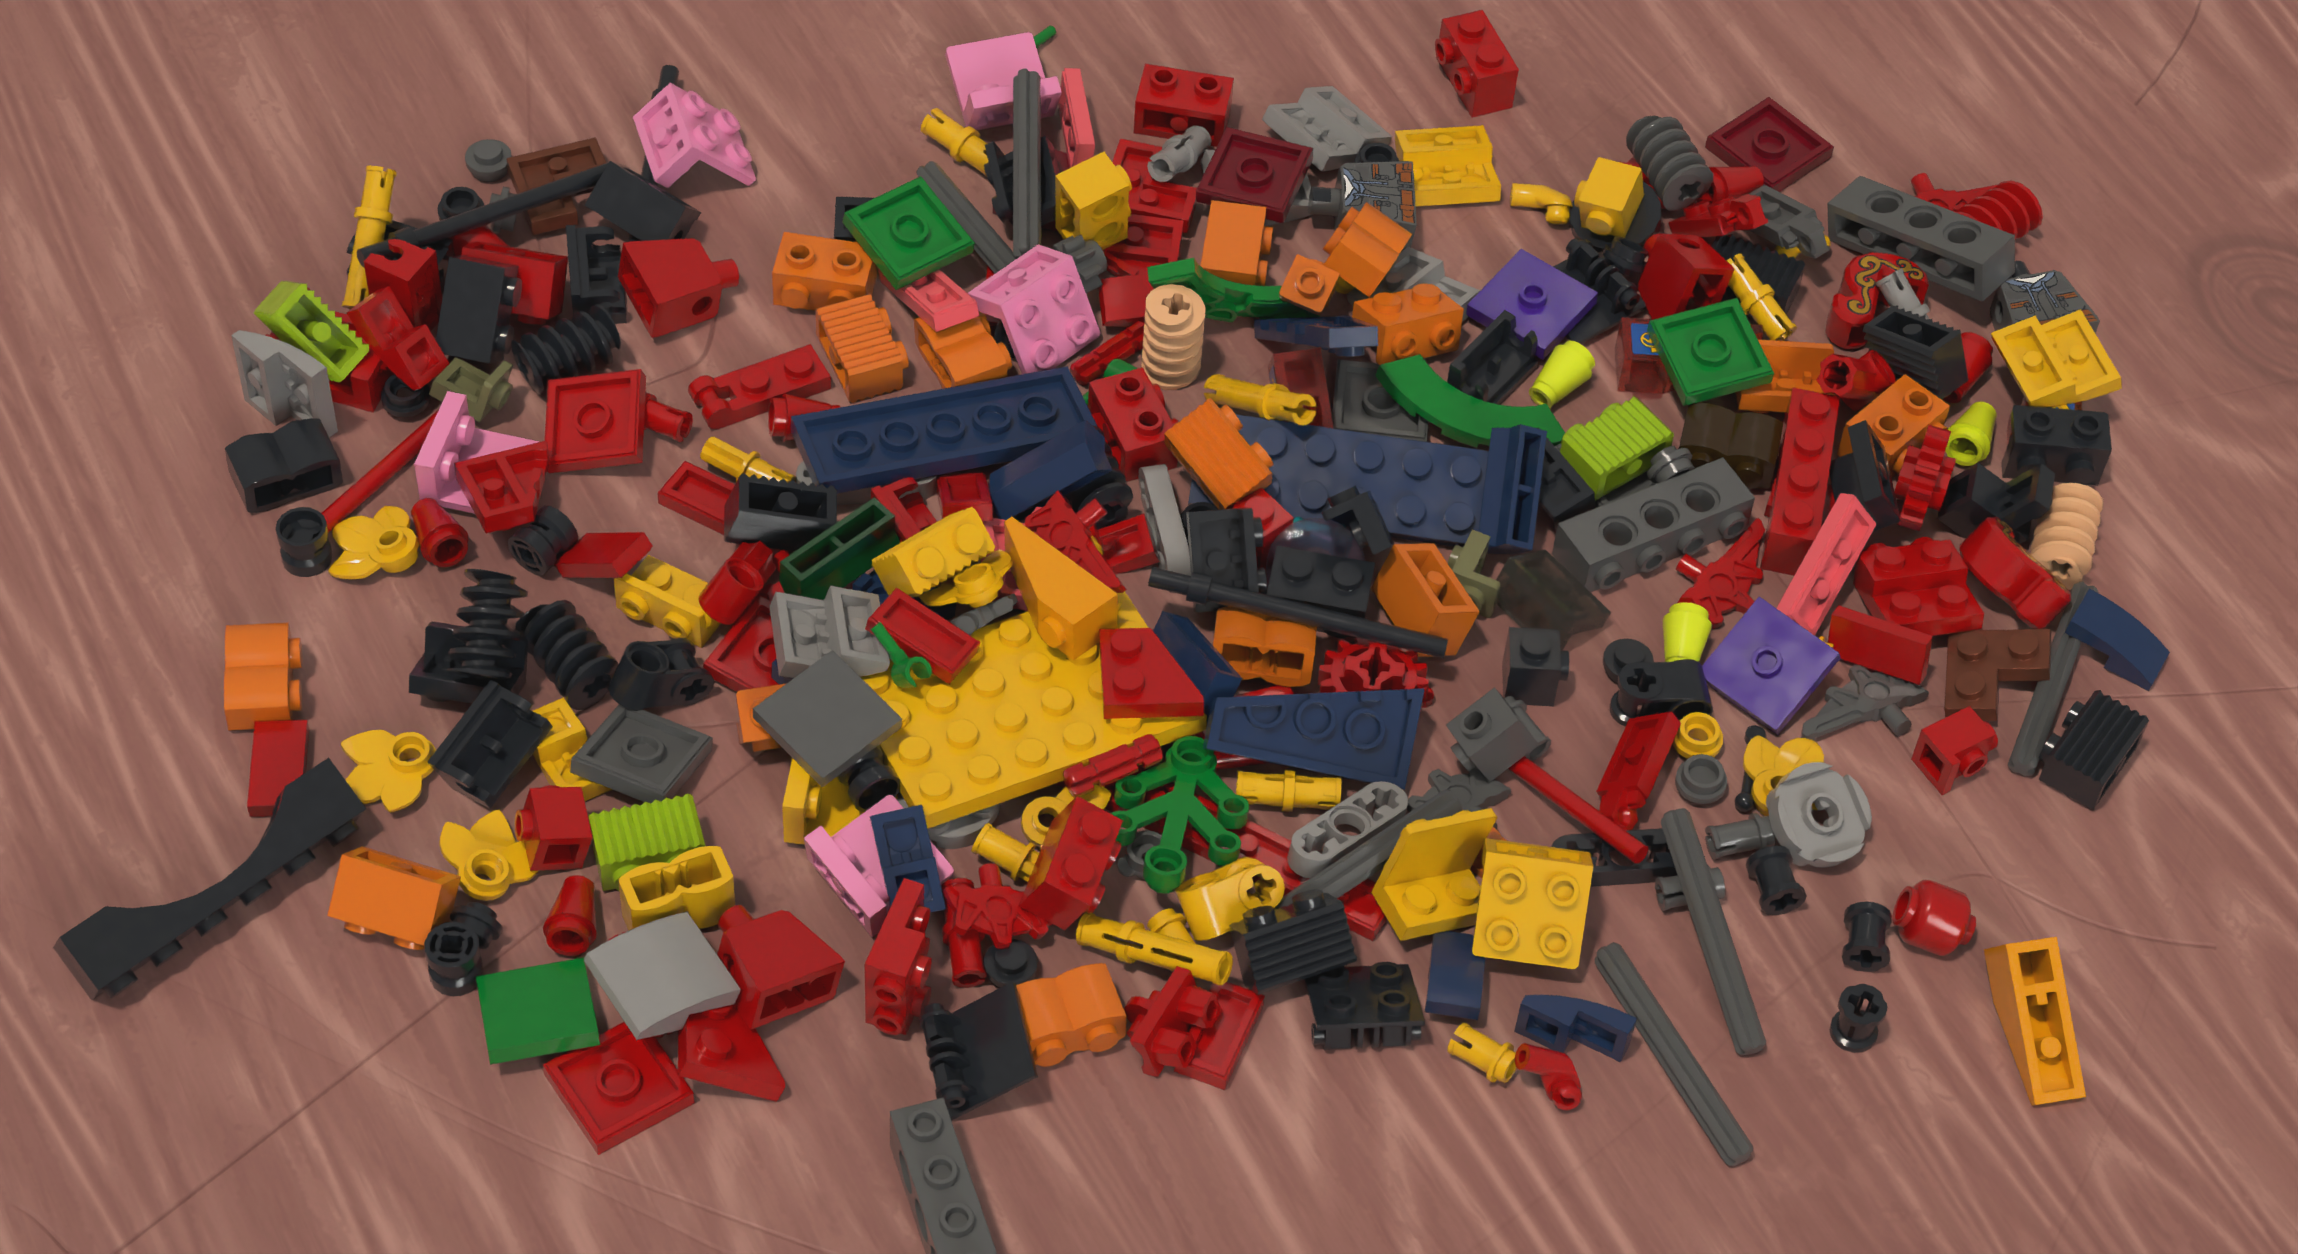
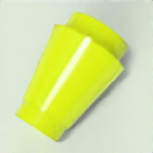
[1529,340,1595,408]
[1945,401,1997,466]
[1662,602,1712,662]

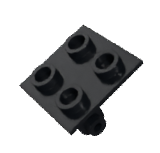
[1553,237,1647,344]
[1304,962,1425,1050]
[919,981,1038,1121]

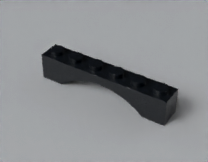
[53,757,366,1000]

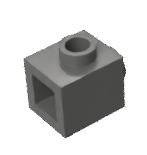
[1446,687,1539,782]

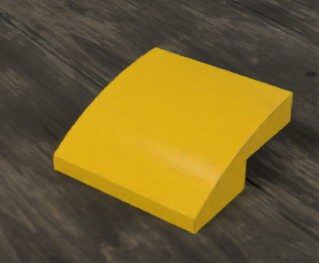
[1394,125,1501,206]
[1991,309,2122,407]

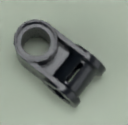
[608,638,714,710]
[1610,659,1713,727]

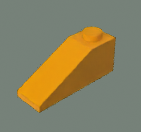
[1004,516,1118,660]
[1984,937,2086,1105]

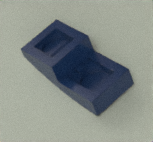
[2065,588,2170,691]
[869,805,946,912]
[1425,931,1485,1020]
[1514,995,1637,1062]

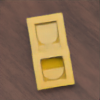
[533,697,612,801]

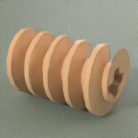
[1141,284,1206,390]
[2031,483,2103,590]

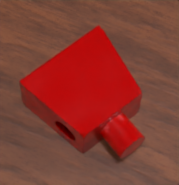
[1638,233,1735,320]
[618,238,739,338]
[717,905,845,1030]

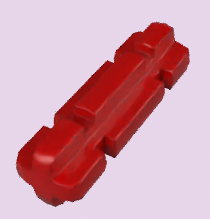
[1070,321,1144,386]
[1063,734,1163,797]

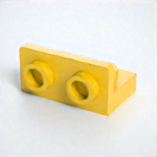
[614,555,721,648]

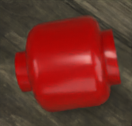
[1892,880,1976,956]

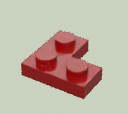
[1112,138,1197,233]

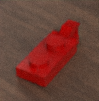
[1668,194,1768,237]
[1596,711,1681,831]

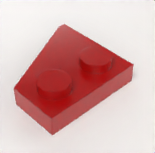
[1103,214,1184,276]
[454,441,550,534]
[1099,628,1204,719]
[678,1004,785,1102]

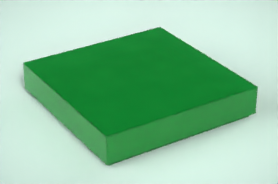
[842,176,975,290]
[1647,298,1774,406]
[476,957,600,1065]

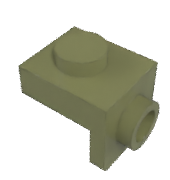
[429,357,513,422]
[1448,529,1501,618]

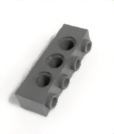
[1827,176,2015,302]
[1552,457,1755,596]
[890,1098,997,1254]

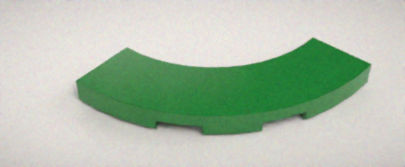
[1147,258,1320,323]
[1375,354,1565,448]

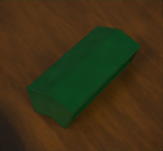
[779,497,900,600]

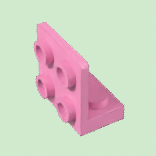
[945,32,1062,130]
[633,83,756,188]
[968,244,1100,374]
[414,391,539,514]
[804,795,954,937]

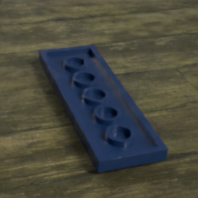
[791,366,1098,494]
[1188,414,1489,547]

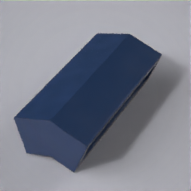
[989,420,1112,522]
[1479,424,1547,554]
[1153,611,1243,723]

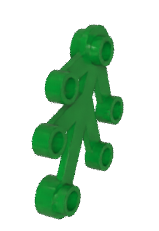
[1110,736,1249,893]

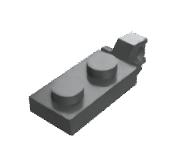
[1749,185,1830,259]

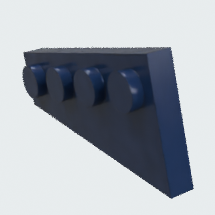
[1254,315,1378,356]
[1202,688,1425,790]

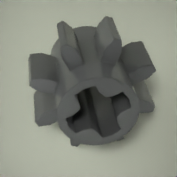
[1053,235,1107,293]

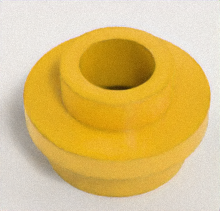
[1672,712,1723,759]

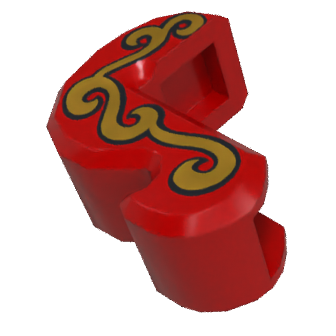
[1825,252,1929,349]
[1959,517,2071,629]

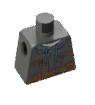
[1308,161,1417,252]
[1990,261,2100,334]

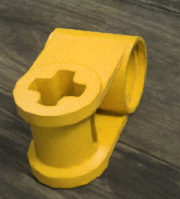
[1175,857,1285,941]

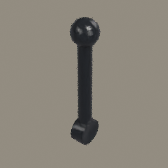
[1734,725,1766,812]

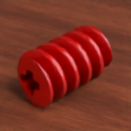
[1956,180,2043,241]

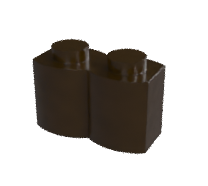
[1679,403,1784,489]

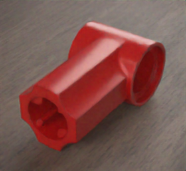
[1816,350,1897,411]
[698,541,776,625]

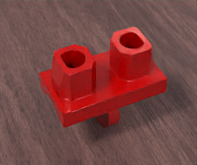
[1124,966,1221,1078]

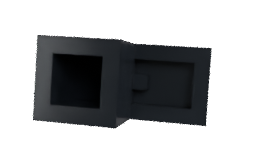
[1937,463,2055,544]

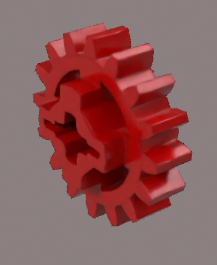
[1894,425,1956,532]
[1318,637,1429,712]

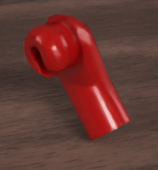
[1515,1043,1582,1111]

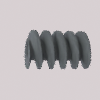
[1626,115,1713,211]

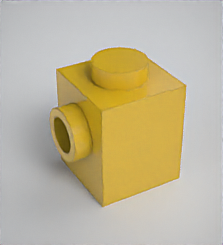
[1574,157,1644,238]

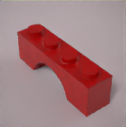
[1760,388,1840,576]

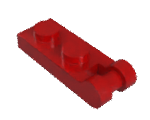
[688,344,831,429]

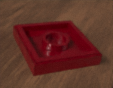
[1705,97,1834,192]
[1196,127,1313,223]

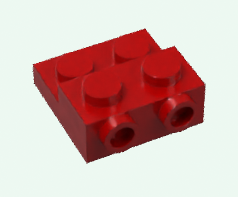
[1853,537,1984,636]
[864,878,932,1035]

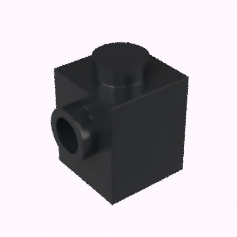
[1502,627,1569,707]

